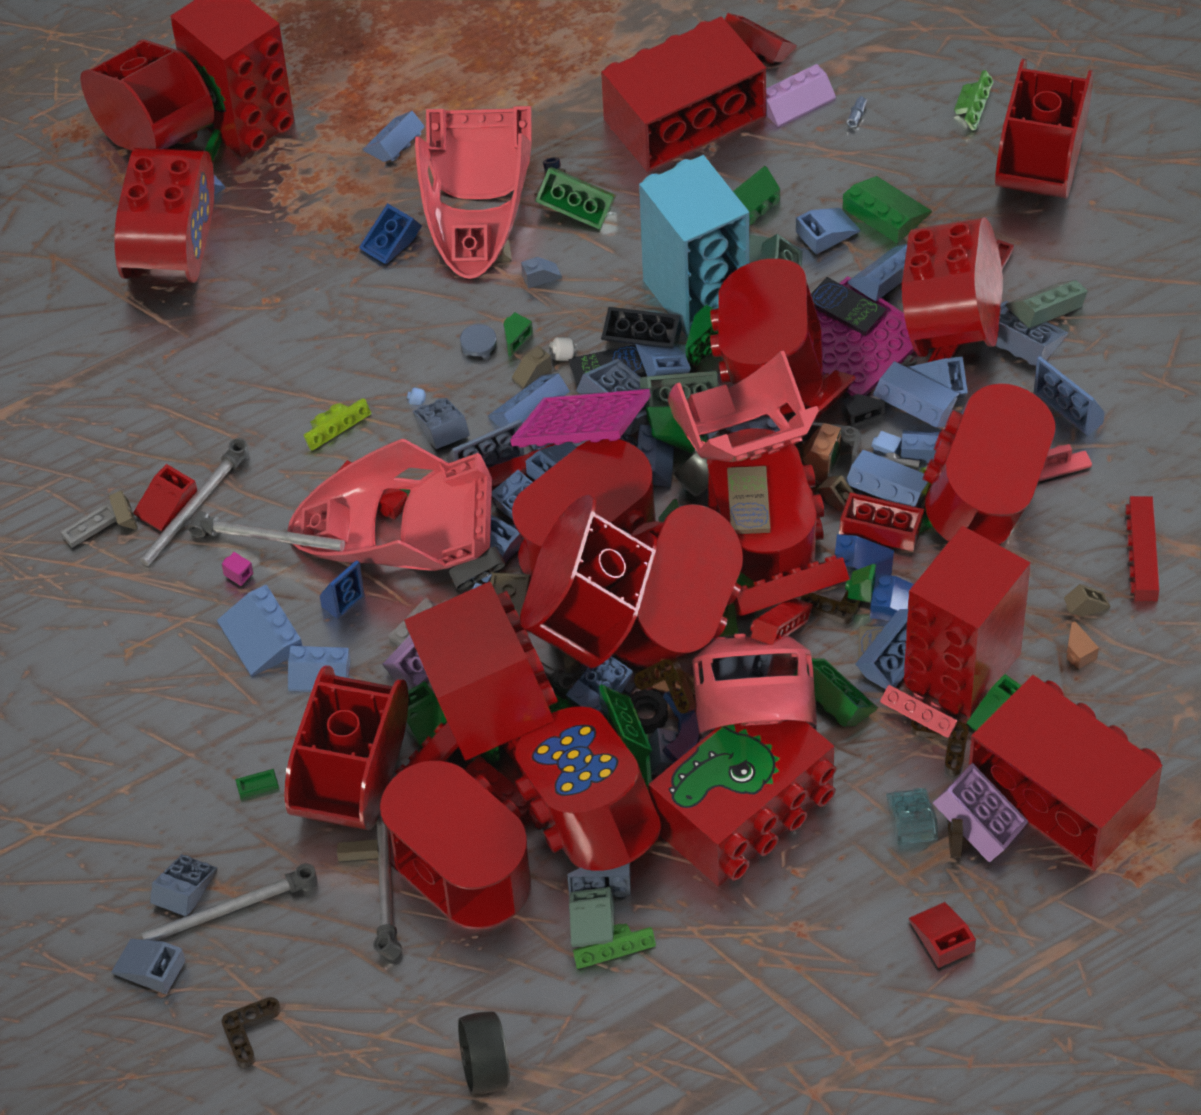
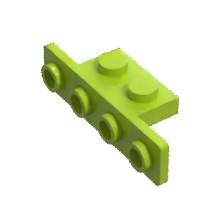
[303,398,371,451]

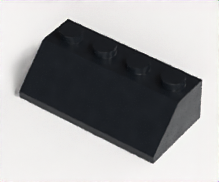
[601,307,682,349]

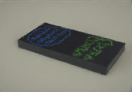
[811,277,887,336]
[568,344,647,388]

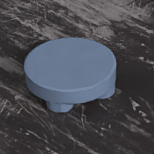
[460,324,497,357]

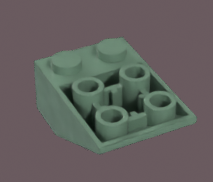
[569,887,615,947]

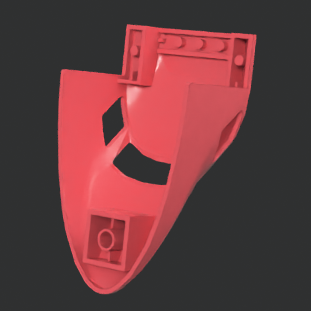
[415,106,532,279]
[668,351,819,462]
[287,439,492,571]
[692,634,817,735]

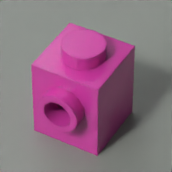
[222,552,254,586]

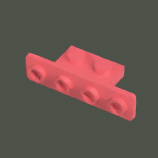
[1038,444,1092,482]
[880,685,957,738]

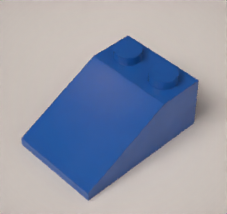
[359,203,422,264]
[835,534,894,579]
[320,560,365,619]
[870,573,914,621]

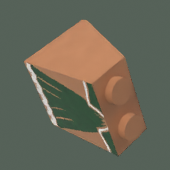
[803,423,841,482]

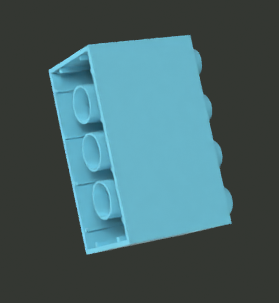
[639,155,749,338]

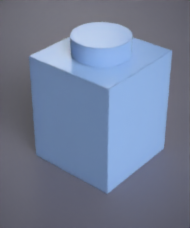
[871,431,902,456]

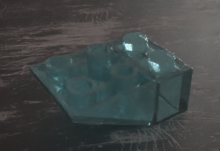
[886,788,938,845]

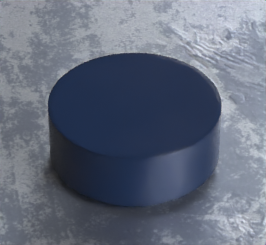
[543,157,561,170]

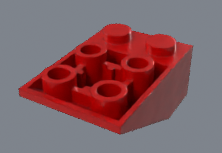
[133,464,197,532]
[909,902,976,968]

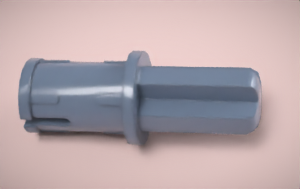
[846,96,867,127]

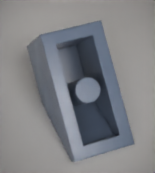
[521,257,562,289]

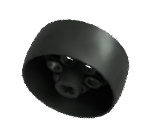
[674,429,731,496]
[458,1011,510,1094]

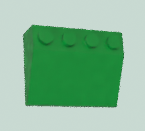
[842,176,932,244]

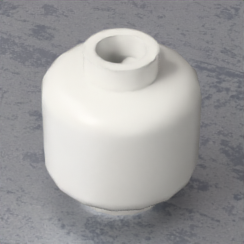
[549,337,577,361]

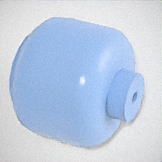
[407,387,426,405]

